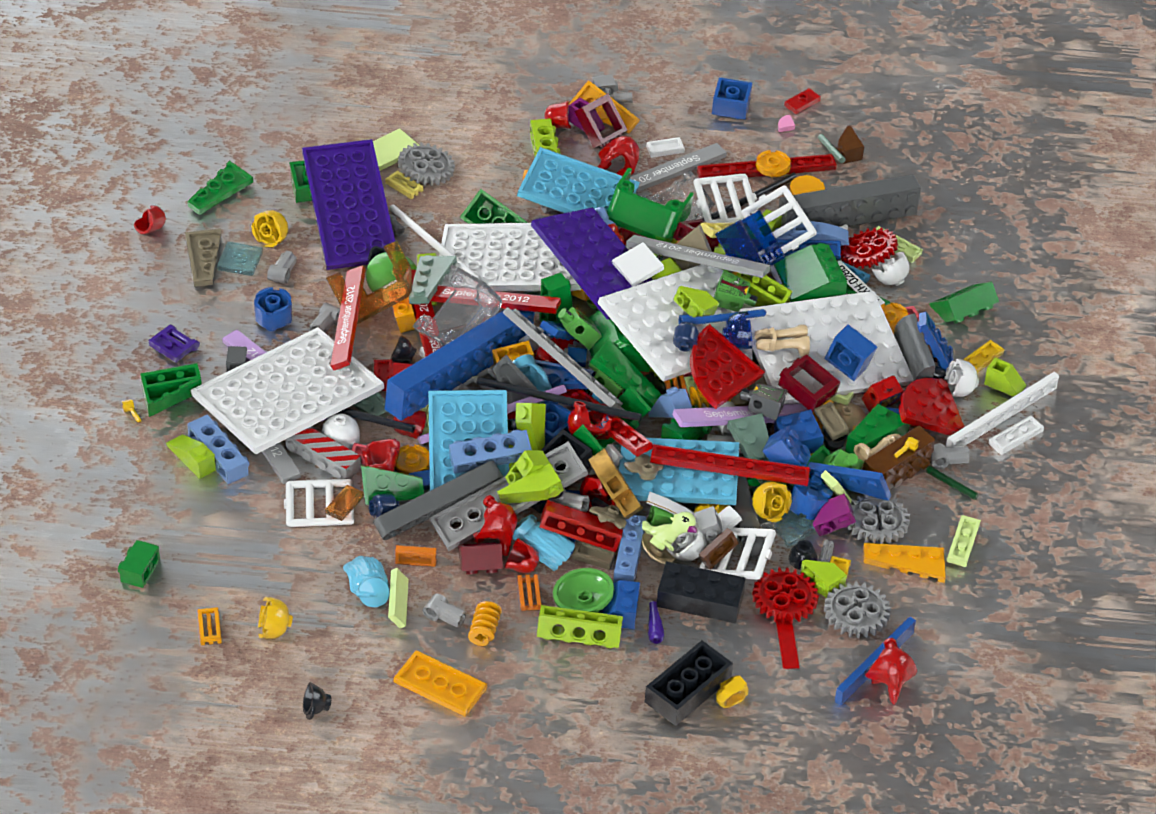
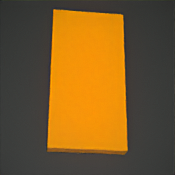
[394,650,487,717]

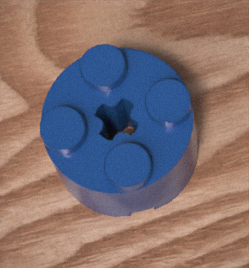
[254,287,292,332]
[790,476,833,520]

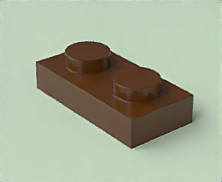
[699,528,739,570]

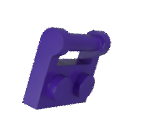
[148,324,200,363]

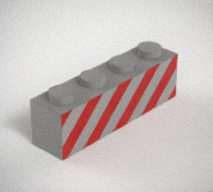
[286,427,361,479]

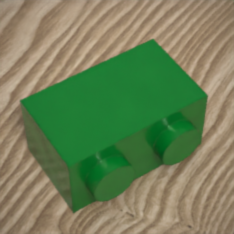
[118,540,160,588]

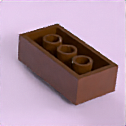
[862,425,936,490]

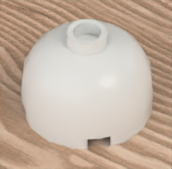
[872,252,910,286]
[945,359,979,397]
[322,414,360,450]
[666,524,707,562]

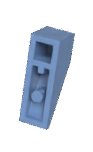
[648,387,692,418]

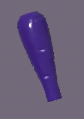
[648,601,664,644]

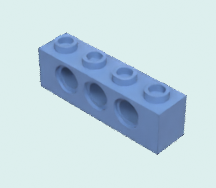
[187,414,250,484]
[449,430,532,474]
[613,515,646,583]

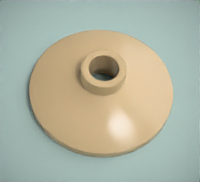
[834,403,866,431]
[641,533,675,564]

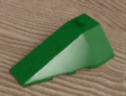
[460,189,528,224]

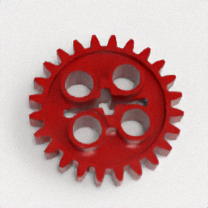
[841,227,898,269]
[752,567,819,624]

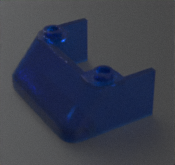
[715,210,785,267]

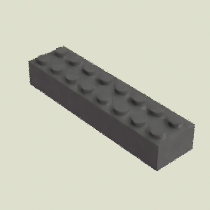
[779,174,921,227]

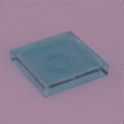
[217,242,263,276]

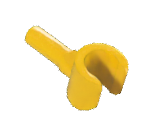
[122,399,141,423]
[894,437,919,458]

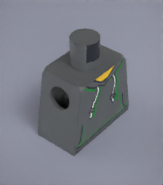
[740,383,788,421]

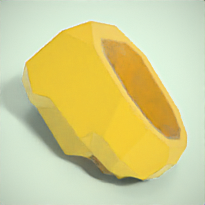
[716,675,748,708]

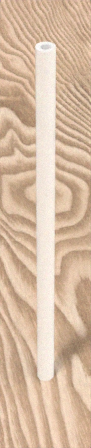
[389,204,480,283]

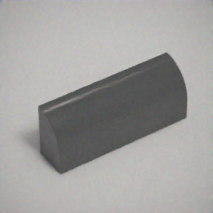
[894,313,936,381]

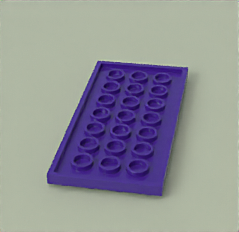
[302,139,398,270]
[531,207,653,320]

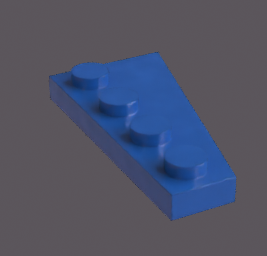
[917,311,953,372]
[534,359,595,389]
[808,462,891,500]

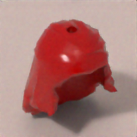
[361,438,400,472]

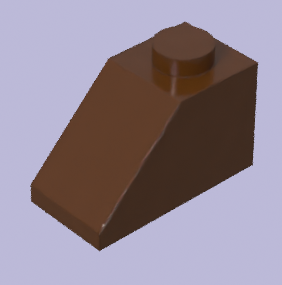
[836,125,864,164]

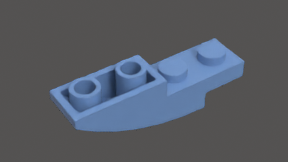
[775,221,849,246]

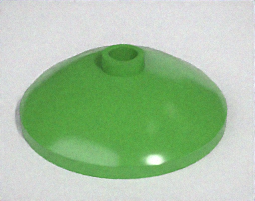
[366,252,417,303]
[553,568,614,613]

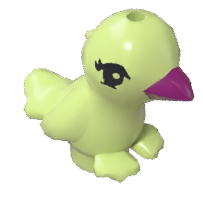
[642,512,697,552]

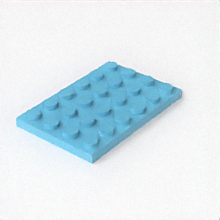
[517,147,640,229]
[428,390,509,491]
[619,438,739,505]

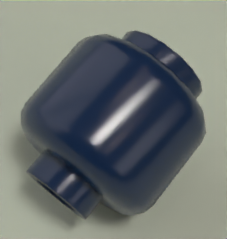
[673,322,699,352]
[369,494,400,519]

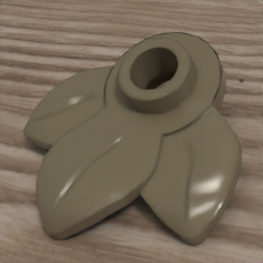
[624,454,664,480]
[589,505,627,529]

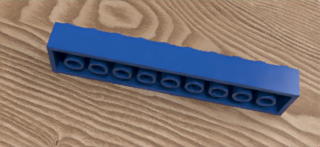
[385,309,535,421]

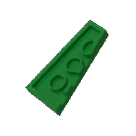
[187,160,254,215]
[590,339,662,408]

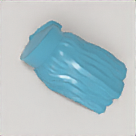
[513,354,552,404]
[513,515,575,571]
[343,556,390,607]

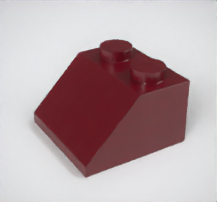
[458,542,503,574]

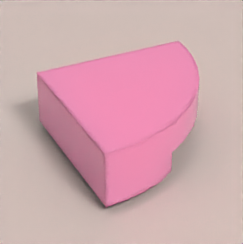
[778,115,795,132]

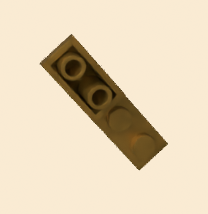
[588,448,643,519]

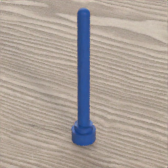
[678,309,767,325]

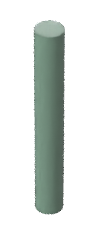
[818,134,845,163]

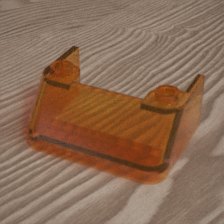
[326,241,412,324]

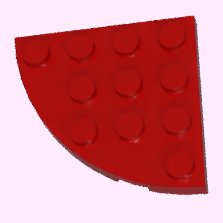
[690,324,765,409]
[899,378,964,436]

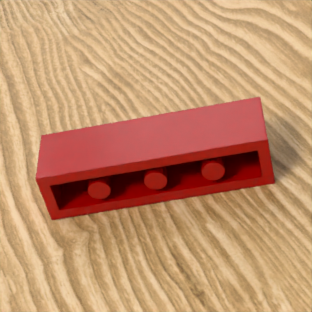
[539,500,623,553]

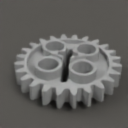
[398,142,455,186]
[847,494,910,544]
[824,581,891,638]

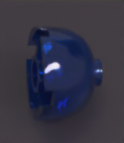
[722,311,752,350]

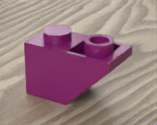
[568,98,605,132]
[812,493,856,537]

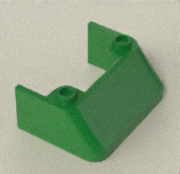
[607,168,694,243]
[583,310,650,372]
[572,386,651,456]

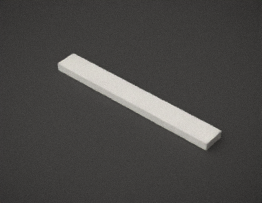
[946,372,1059,448]

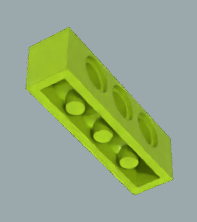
[530,119,561,157]
[537,605,623,648]

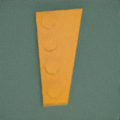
[569,80,640,133]
[863,543,946,583]

